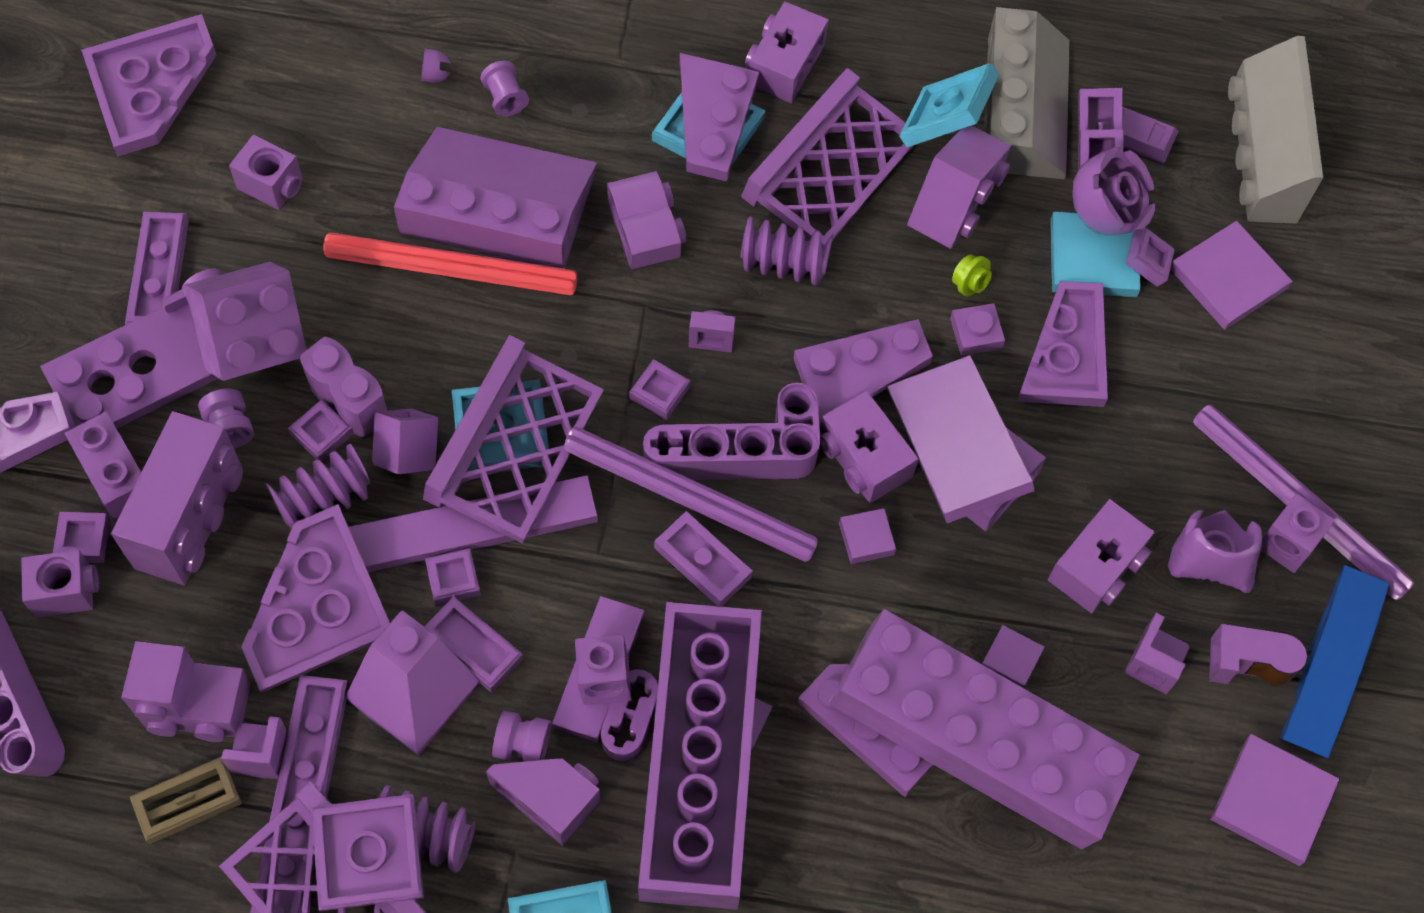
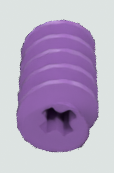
[740,216,833,286]
[266,443,370,529]
[377,785,476,872]

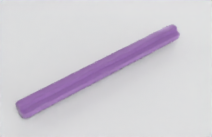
[1193,404,1414,600]
[564,427,818,562]

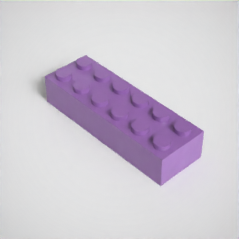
[638,602,762,910]
[829,609,1139,850]

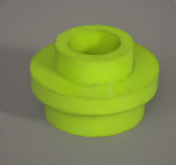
[952,254,992,297]

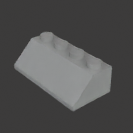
[984,7,1070,179]
[1228,36,1323,223]

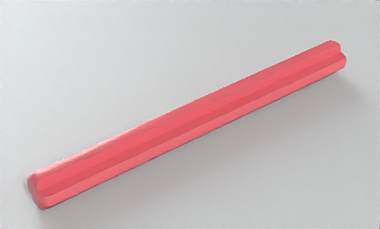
[323,232,578,295]

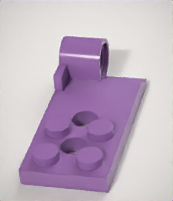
[40,268,223,429]

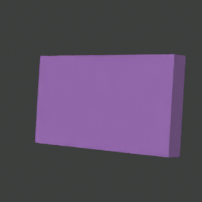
[887,355,1034,523]

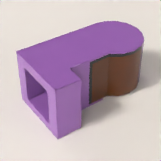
[1209,624,1307,685]

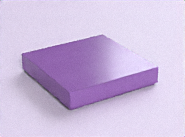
[1170,221,1293,330]
[1210,734,1339,866]
[311,794,424,912]

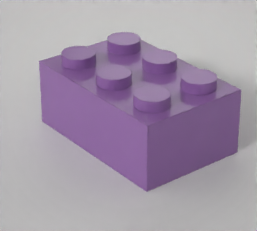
[111,411,243,586]

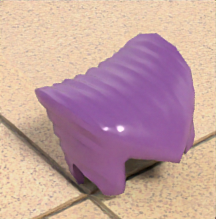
[1168,510,1262,593]

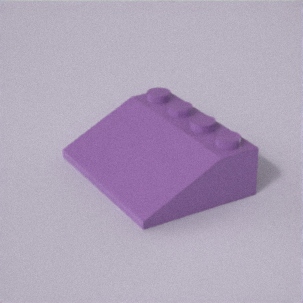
[394,127,597,269]

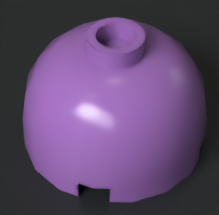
[1072,147,1155,235]

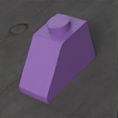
[486,758,601,846]

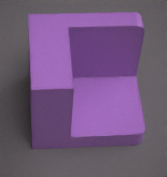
[372,408,438,474]
[1124,613,1189,695]
[221,716,288,779]

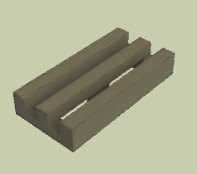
[130,757,243,845]

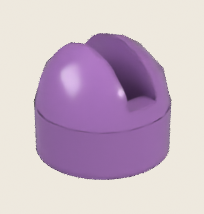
[421,48,451,83]

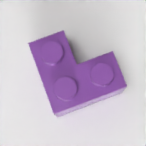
[907,126,1012,249]
[121,641,251,742]

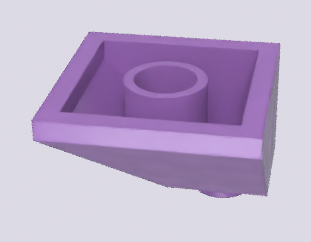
[345,610,480,756]

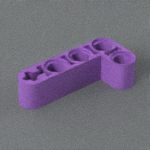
[643,382,820,480]

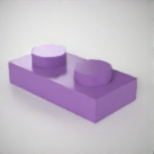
[654,511,753,607]

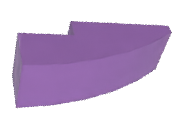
[1078,88,1123,170]

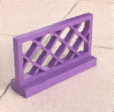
[741,68,914,244]
[423,335,604,544]
[219,781,427,913]

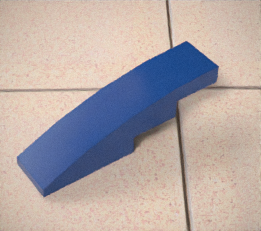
[1280,565,1389,758]

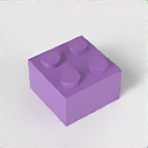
[185,262,306,381]

